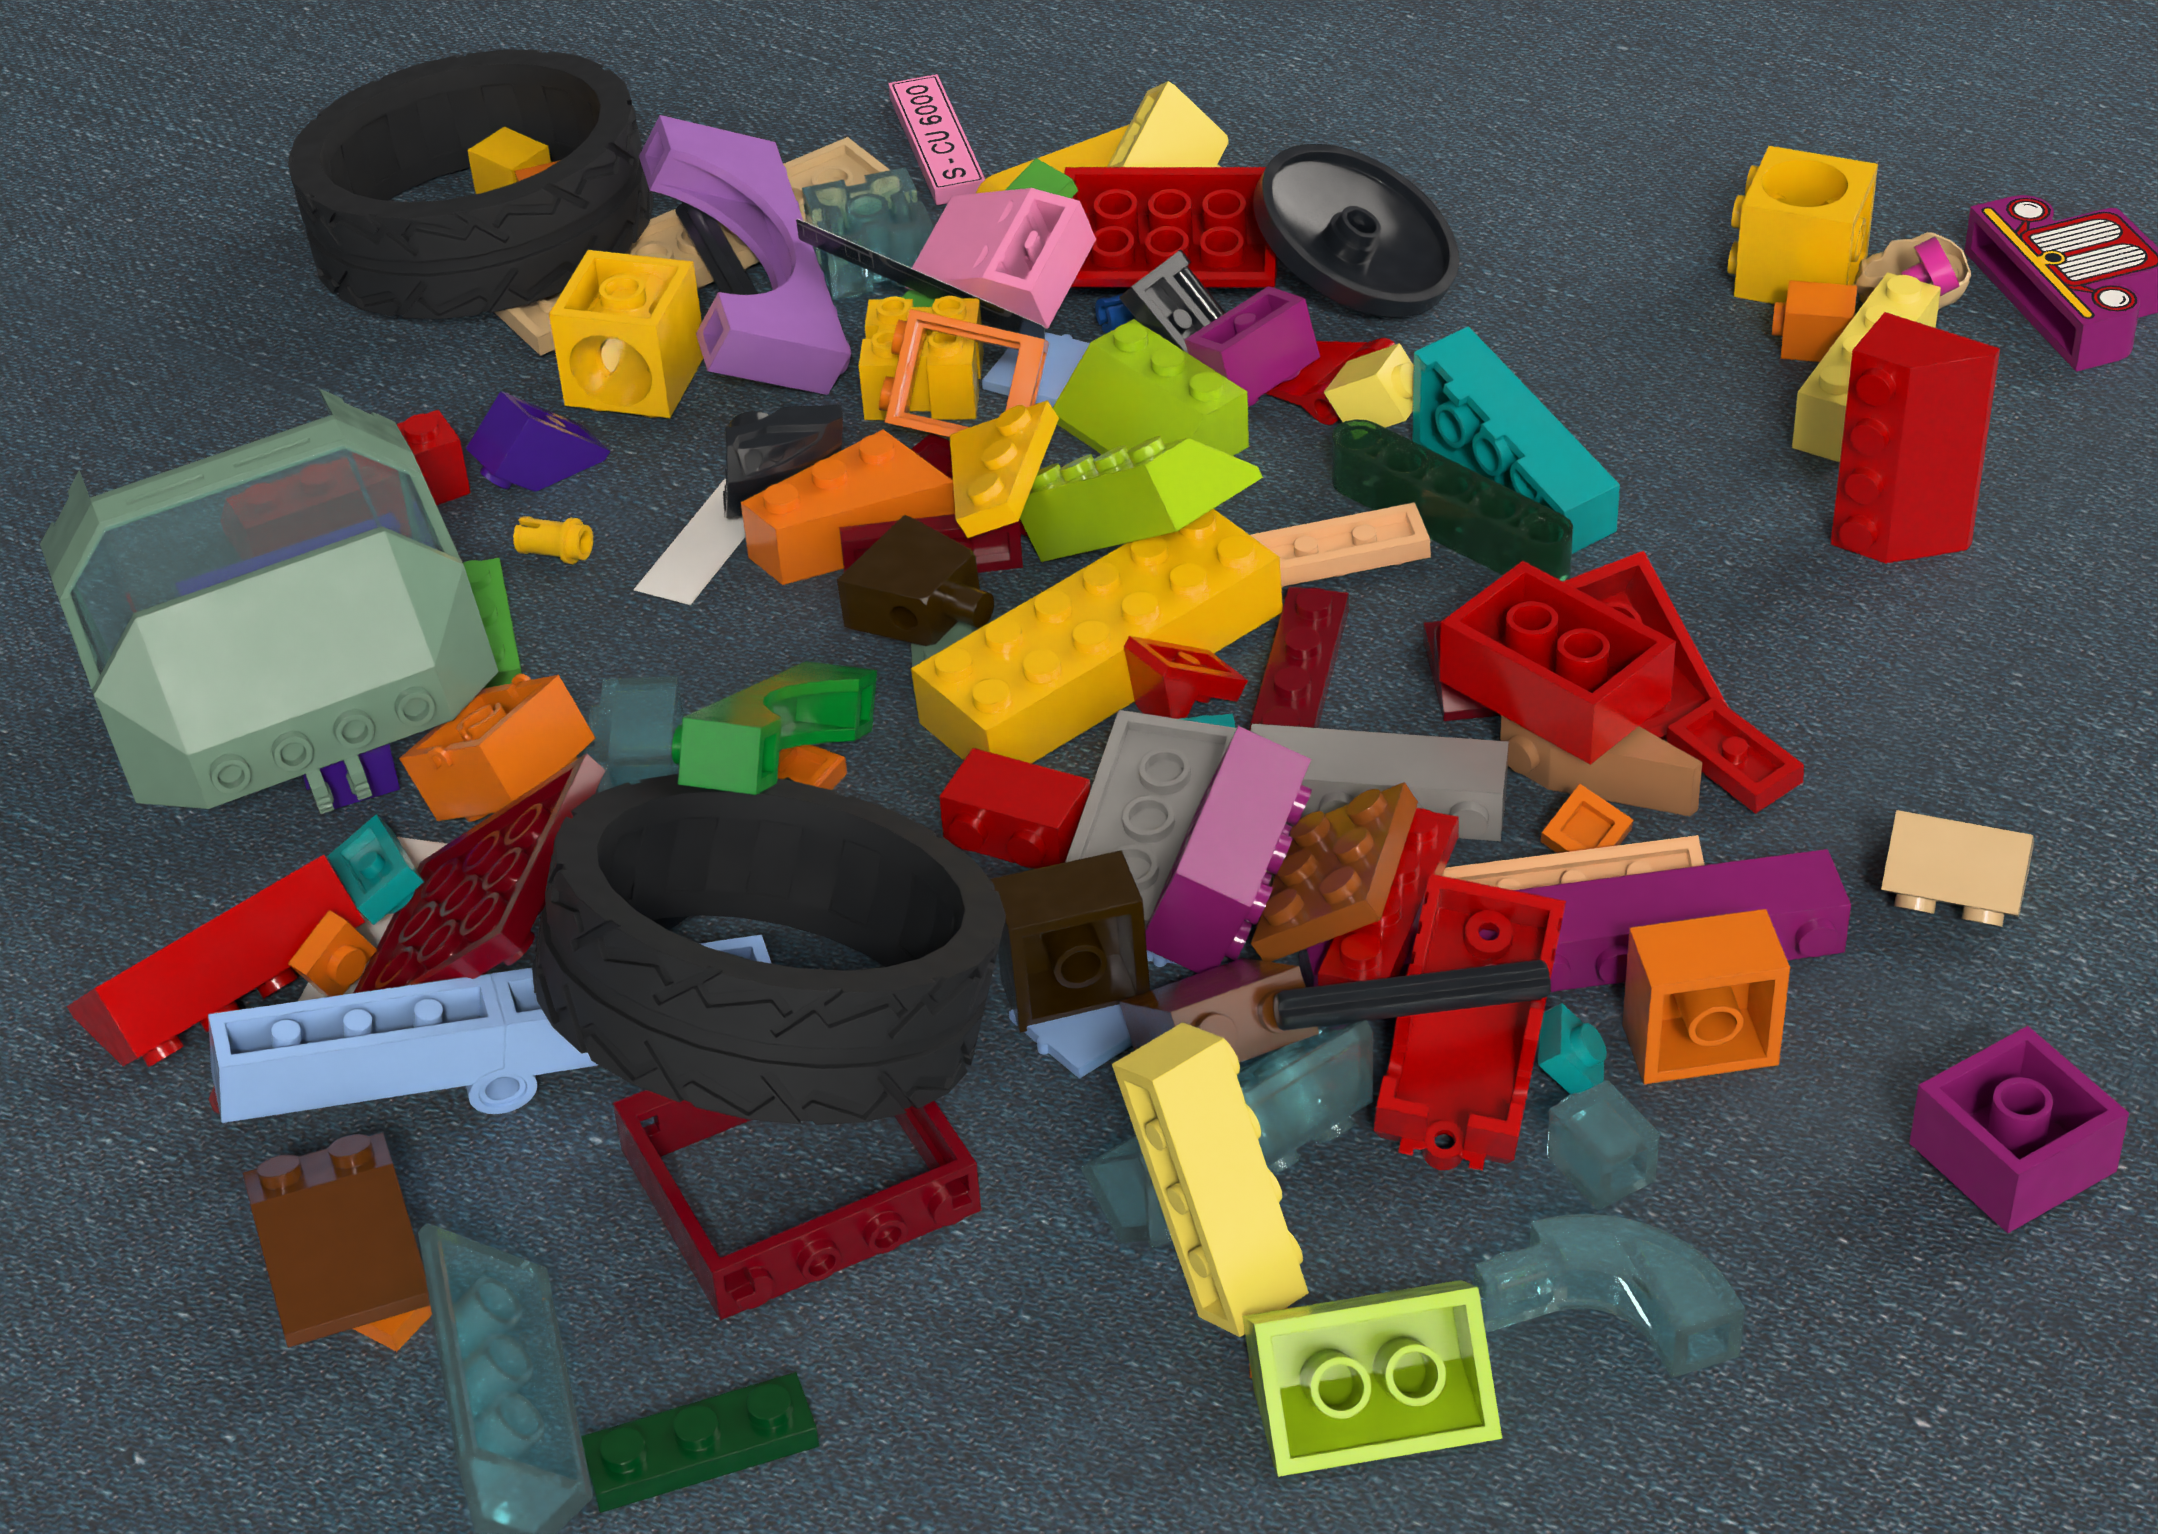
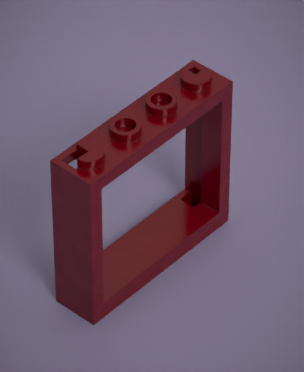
[612,1090,981,1321]

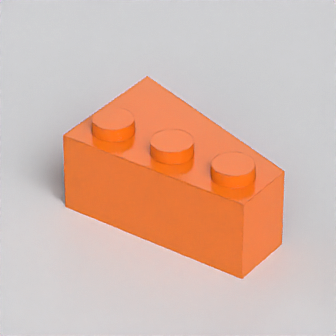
[741,429,955,585]

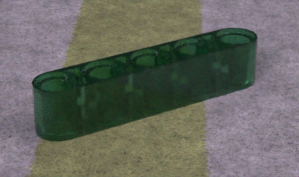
[1332,419,1573,581]

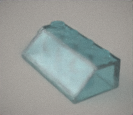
[1080,1020,1373,1248]
[418,1223,593,1534]

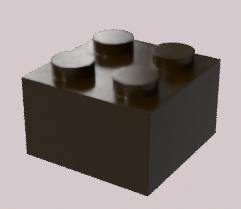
[990,850,1150,1033]

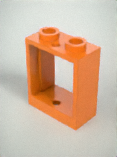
[879,309,1049,438]

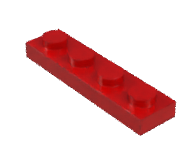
[1318,808,1459,986]

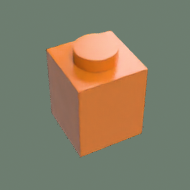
[1772,280,1858,362]

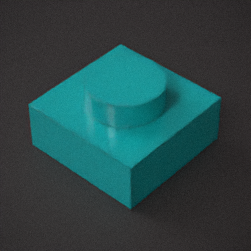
[1538,1003,1607,1104]

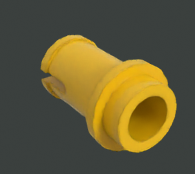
[513,516,593,565]

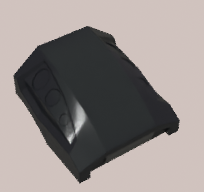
[723,405,843,518]

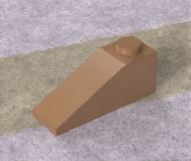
[1500,715,1702,817]

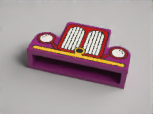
[1964,195,2158,372]

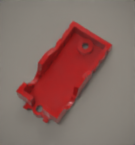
[1374,874,1566,1171]

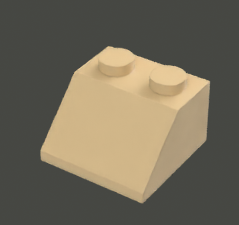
[1881,810,2035,927]

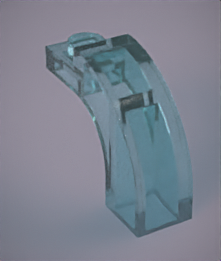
[1474,1214,1745,1378]

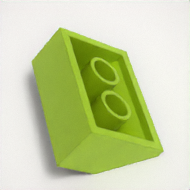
[1053,319,1249,456]
[1242,1280,1502,1477]

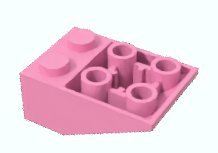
[905,188,1096,329]

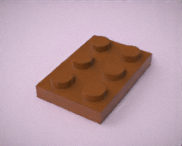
[1251,782,1418,962]

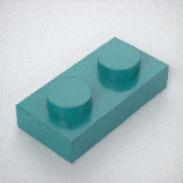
[328,814,424,925]

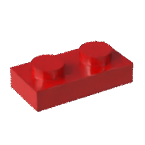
[1667,697,1804,814]

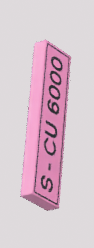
[888,74,985,206]

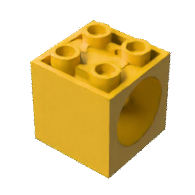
[1727,146,1878,304]
[549,250,703,418]

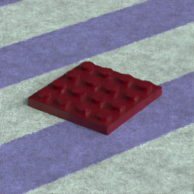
[353,753,606,993]

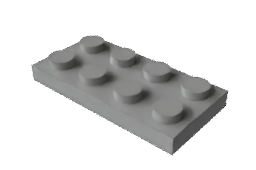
[1065,710,1237,928]

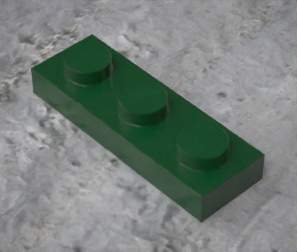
[578,1372,820,1513]

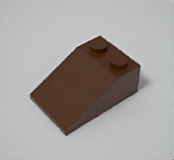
[243,1132,434,1348]

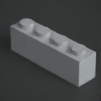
[1250,724,1509,841]

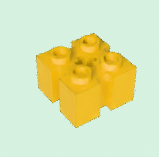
[858,296,984,420]

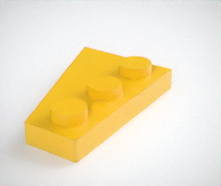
[950,400,1059,538]

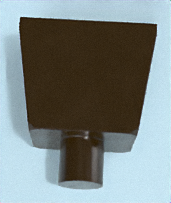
[837,515,994,646]

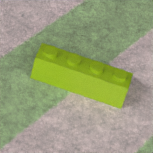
[1020,436,1263,562]

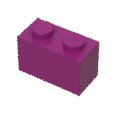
[1184,286,1320,407]

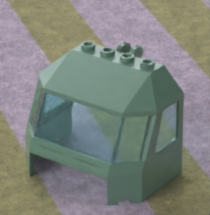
[40,388,499,814]

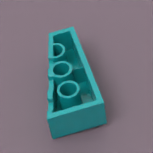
[1412,326,1620,559]

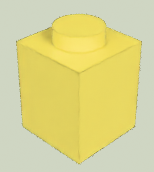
[1324,343,1414,438]

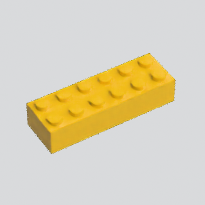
[911,509,1283,763]

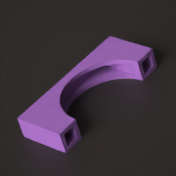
[639,115,851,395]

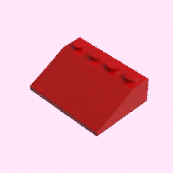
[1064,167,1279,287]

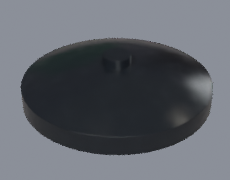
[1253,144,1459,317]

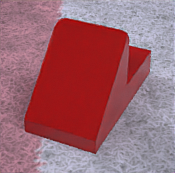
[1124,636,1248,719]

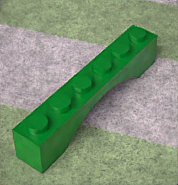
[672,661,877,795]

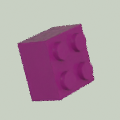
[1909,1026,2129,1233]

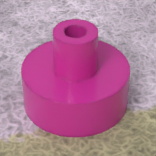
[1901,236,1960,296]

